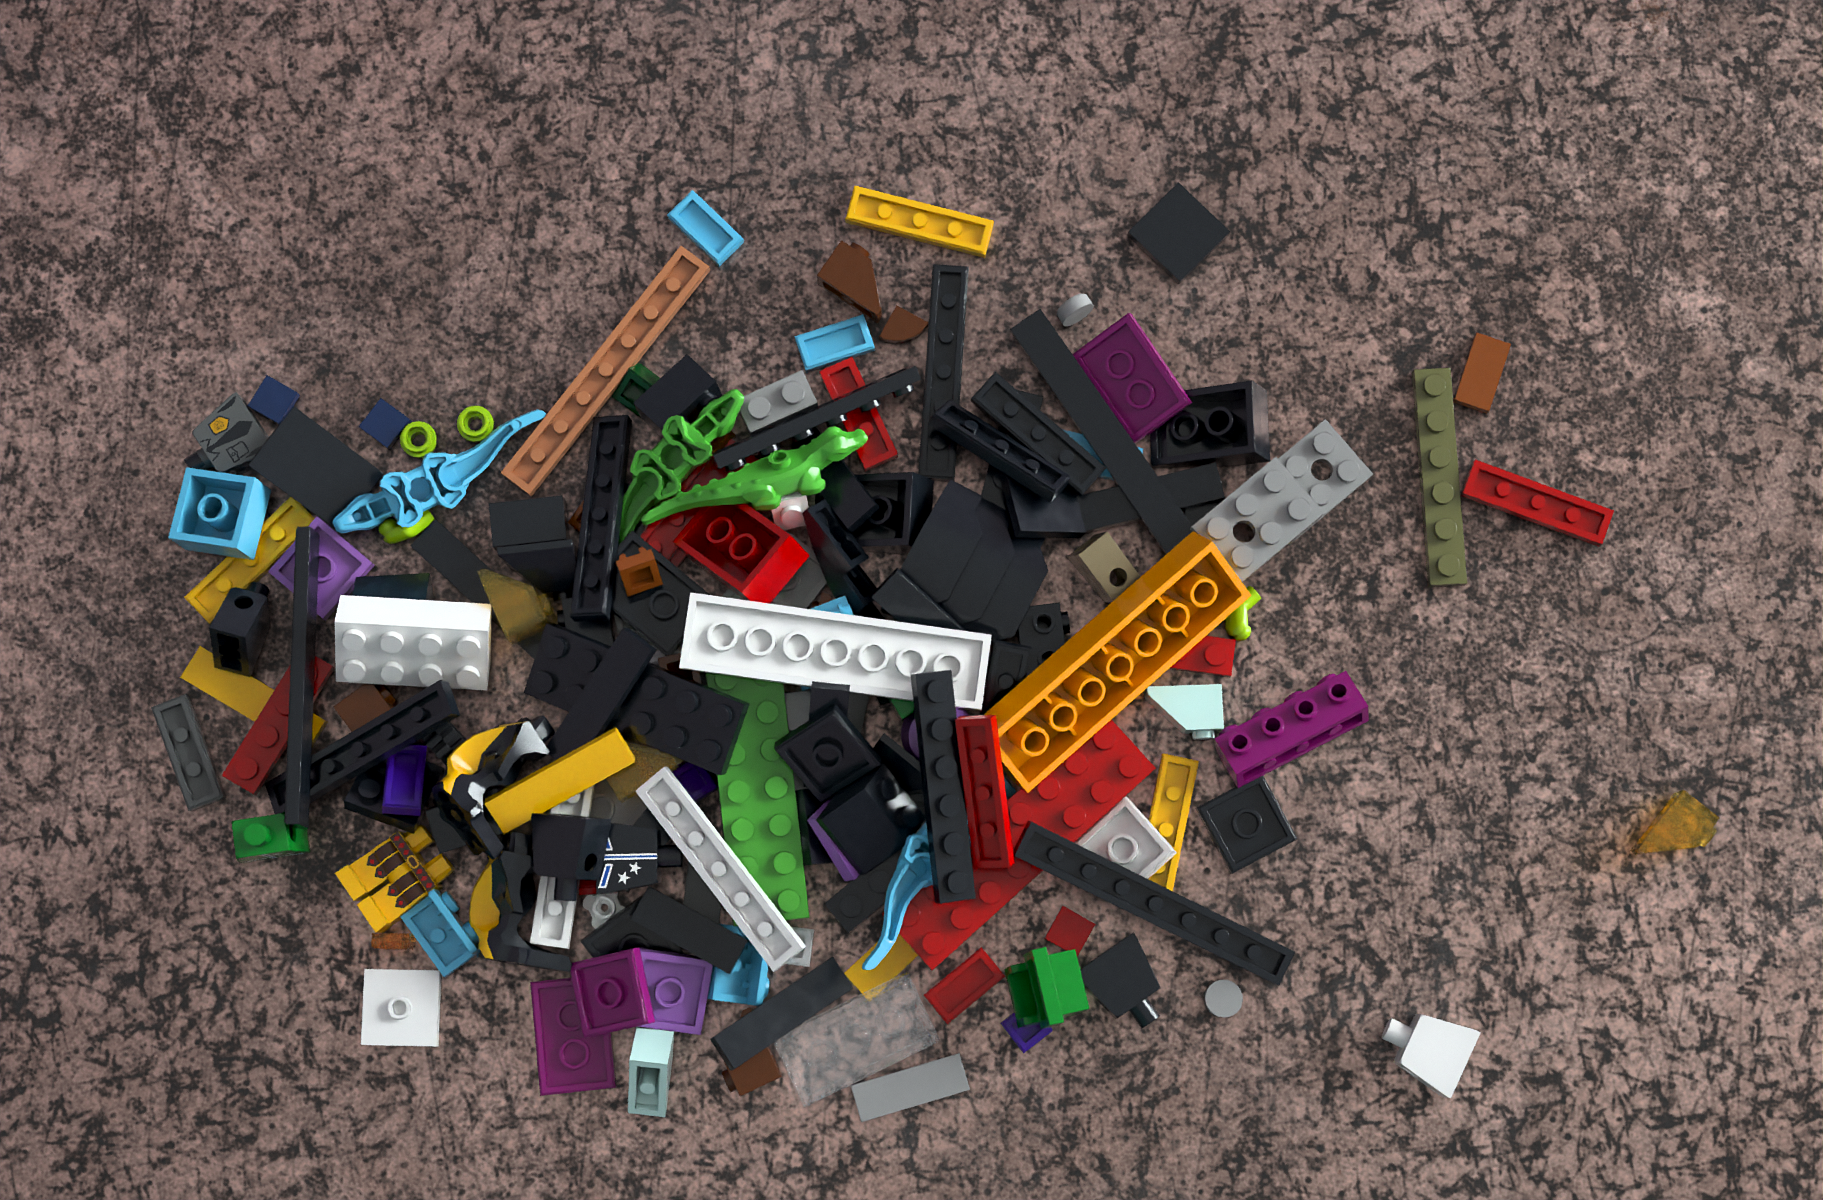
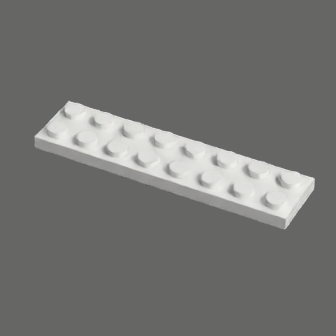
[679,592,992,711]

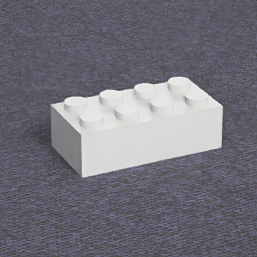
[335,595,492,690]

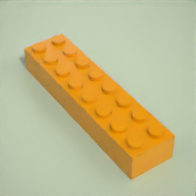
[984,531,1252,793]

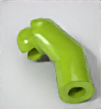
[378,510,435,544]
[1225,586,1261,641]

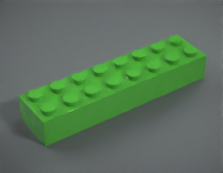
[705,672,809,926]

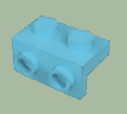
[400,889,479,978]
[707,924,769,1006]

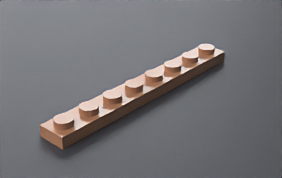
[501,246,710,497]

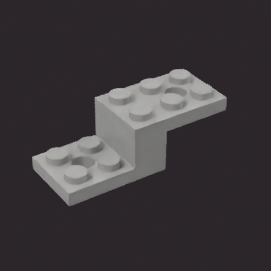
[1190,419,1373,582]

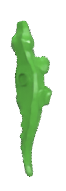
[618,389,744,545]
[641,426,868,525]

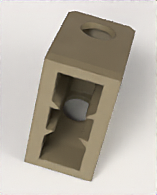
[1067,532,1140,603]

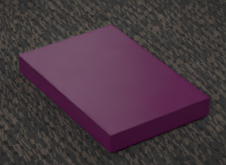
[1072,313,1192,444]
[530,978,617,1096]

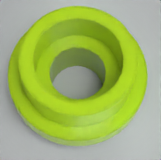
[457,406,494,442]
[400,421,437,458]

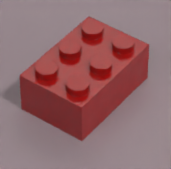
[673,504,810,604]

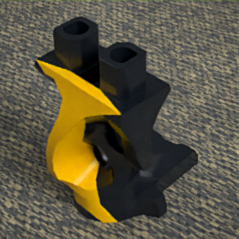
[432,715,555,859]
[469,832,572,972]

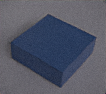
[248,375,300,425]
[359,398,412,450]

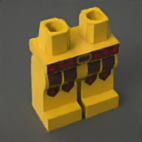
[335,825,455,933]

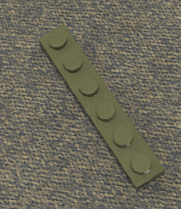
[1412,368,1467,587]

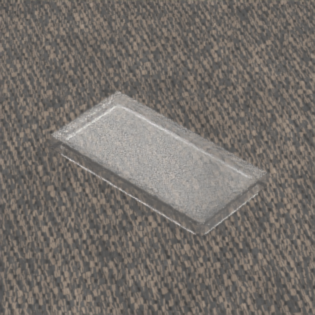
[774,972,940,1108]

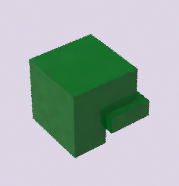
[1004,947,1090,1029]

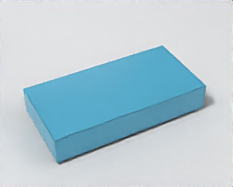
[667,190,744,267]
[794,314,875,373]

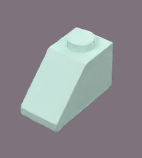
[1144,684,1224,740]
[628,1027,674,1117]

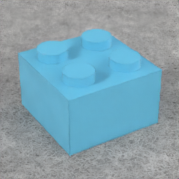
[168,467,271,560]

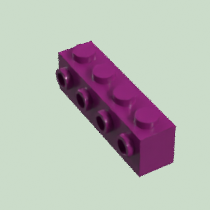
[1214,671,1369,788]

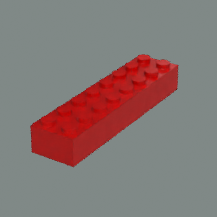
[882,719,1156,971]

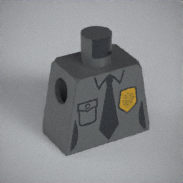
[184,392,269,475]

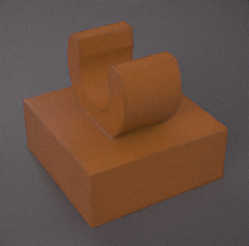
[616,547,663,597]

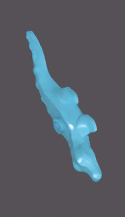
[332,409,546,533]
[862,819,971,970]

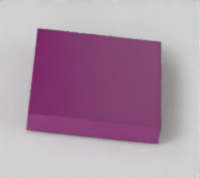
[570,948,655,1038]

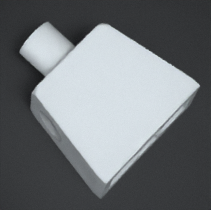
[1382,1014,1481,1098]

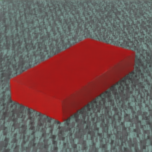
[924,947,1005,1024]

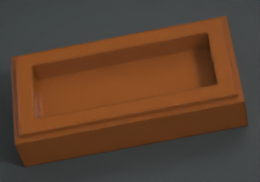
[1453,332,1511,414]

